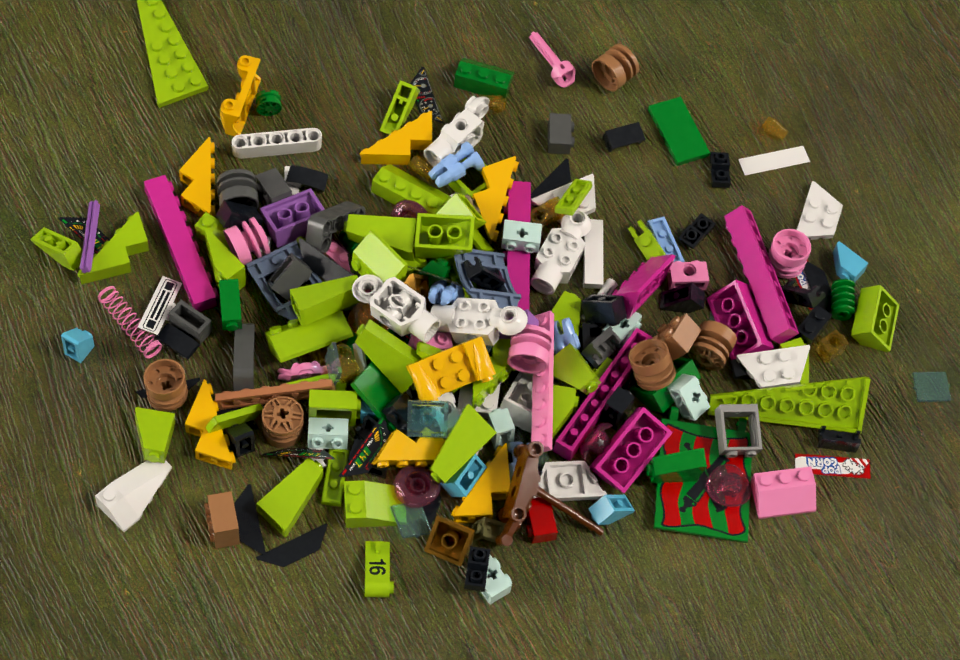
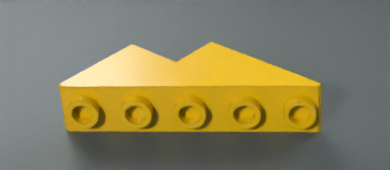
[359,111,432,165]
[179,137,215,217]
[472,156,519,244]
[185,379,236,470]
[371,427,445,468]
[451,443,510,524]

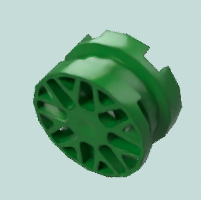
[255,90,282,116]

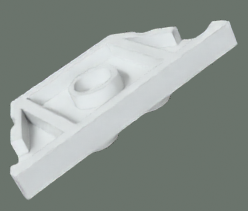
[531,174,596,224]
[797,181,843,240]
[736,345,810,389]
[533,461,607,501]

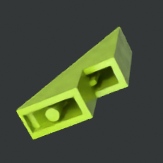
[77,211,149,285]
[472,339,515,409]

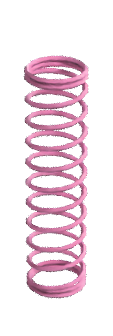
[98,286,162,358]

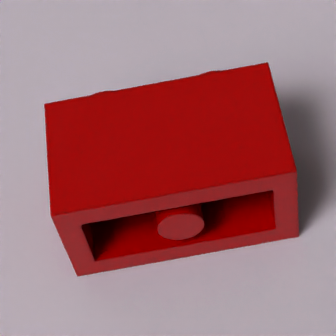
[525,497,558,544]

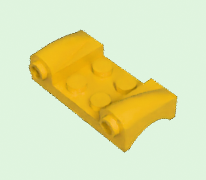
[220,55,261,136]
[406,336,496,405]

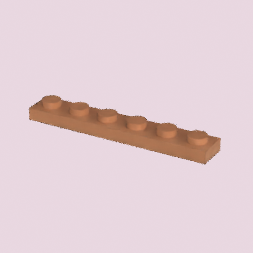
[215,379,336,410]

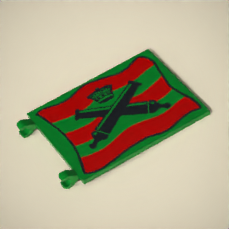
[654,406,752,543]

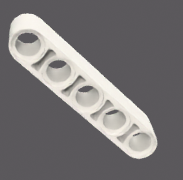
[232,128,322,159]

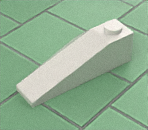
[95,460,172,532]

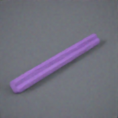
[80,200,100,273]

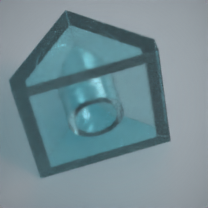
[407,400,448,438]

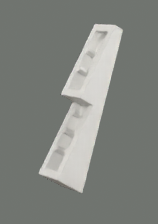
[583,219,603,289]

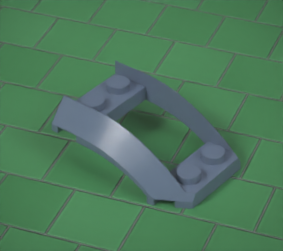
[246,240,322,320]
[454,249,522,308]

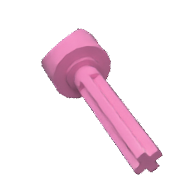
[529,32,575,88]

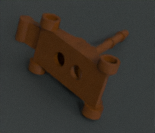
[495,441,604,546]

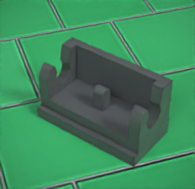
[581,326,621,368]

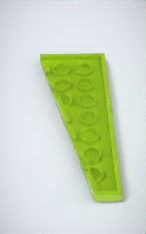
[136,0,208,108]
[707,376,871,434]

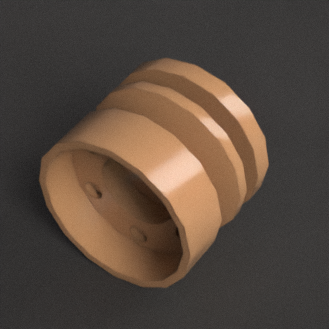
[591,44,639,92]
[688,320,737,371]
[628,339,676,391]
[143,359,188,412]
[262,396,303,448]

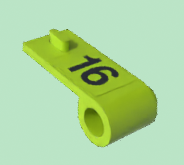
[364,541,394,598]

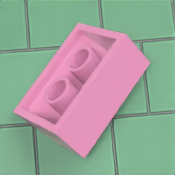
[750,466,816,519]

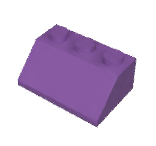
[260,188,325,248]

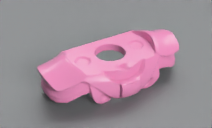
[277,361,334,381]

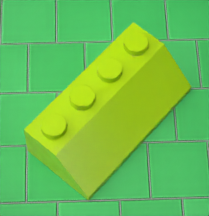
[371,164,451,217]
[265,310,353,363]

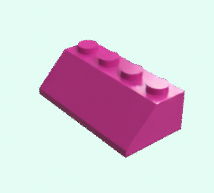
[612,254,676,319]
[706,280,774,360]
[589,407,673,493]

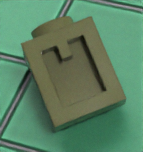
[472,517,505,543]

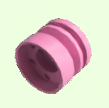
[224,217,270,265]
[768,229,811,279]
[507,324,552,374]

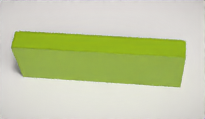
[555,179,592,216]
[205,404,263,433]
[321,449,349,507]

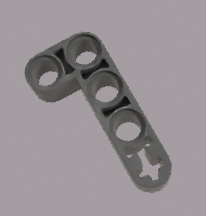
[306,201,365,253]
[233,323,255,391]

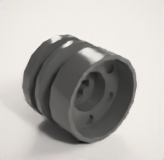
[217,169,259,209]

